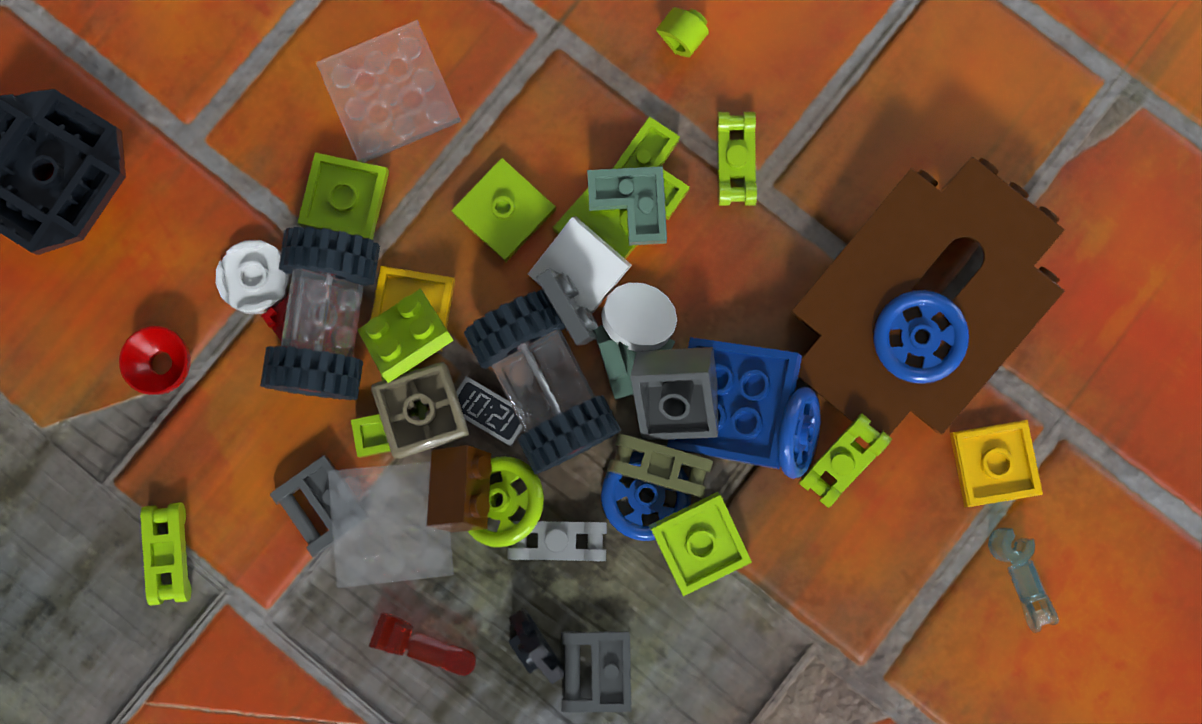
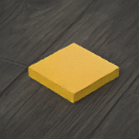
[371,266,455,352]
[950,420,1043,508]

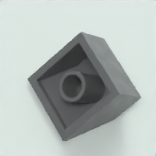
[630,347,718,440]

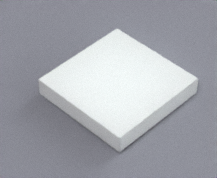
[528,216,632,314]

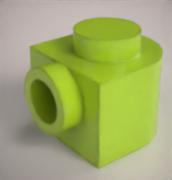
[656,7,709,57]

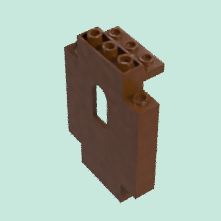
[790,156,1065,436]

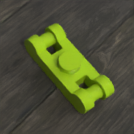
[717,112,757,206]
[799,413,892,508]
[140,502,191,606]

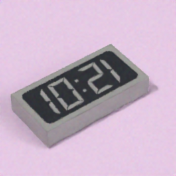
[456,376,531,447]

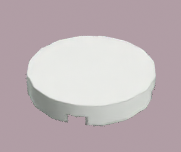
[216,240,292,314]
[601,283,677,352]

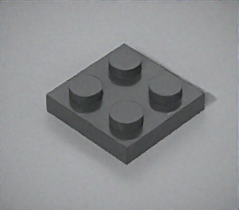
[536,269,599,345]

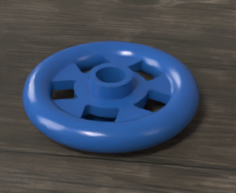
[874,290,969,384]
[778,387,821,479]
[601,451,692,541]

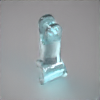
[988,528,1059,633]

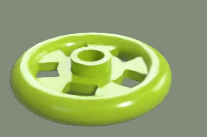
[467,456,544,547]

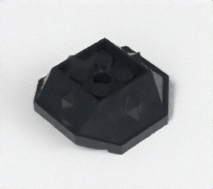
[0,89,126,255]

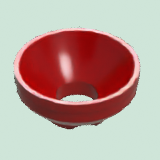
[119,326,191,395]

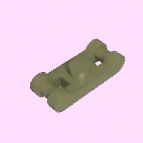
[607,434,713,498]

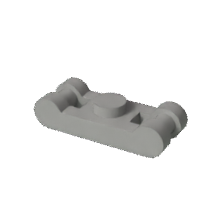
[507,521,607,561]

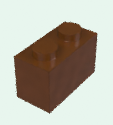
[426,445,492,533]

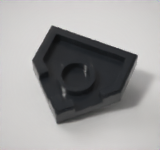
[508,608,565,684]

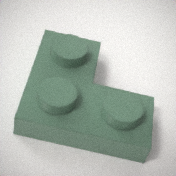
[587,166,667,245]

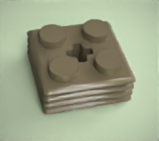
[371,362,469,459]

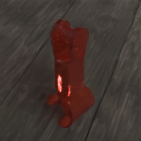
[368,612,476,676]

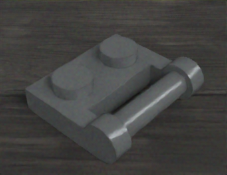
[270,455,370,557]
[561,631,631,713]

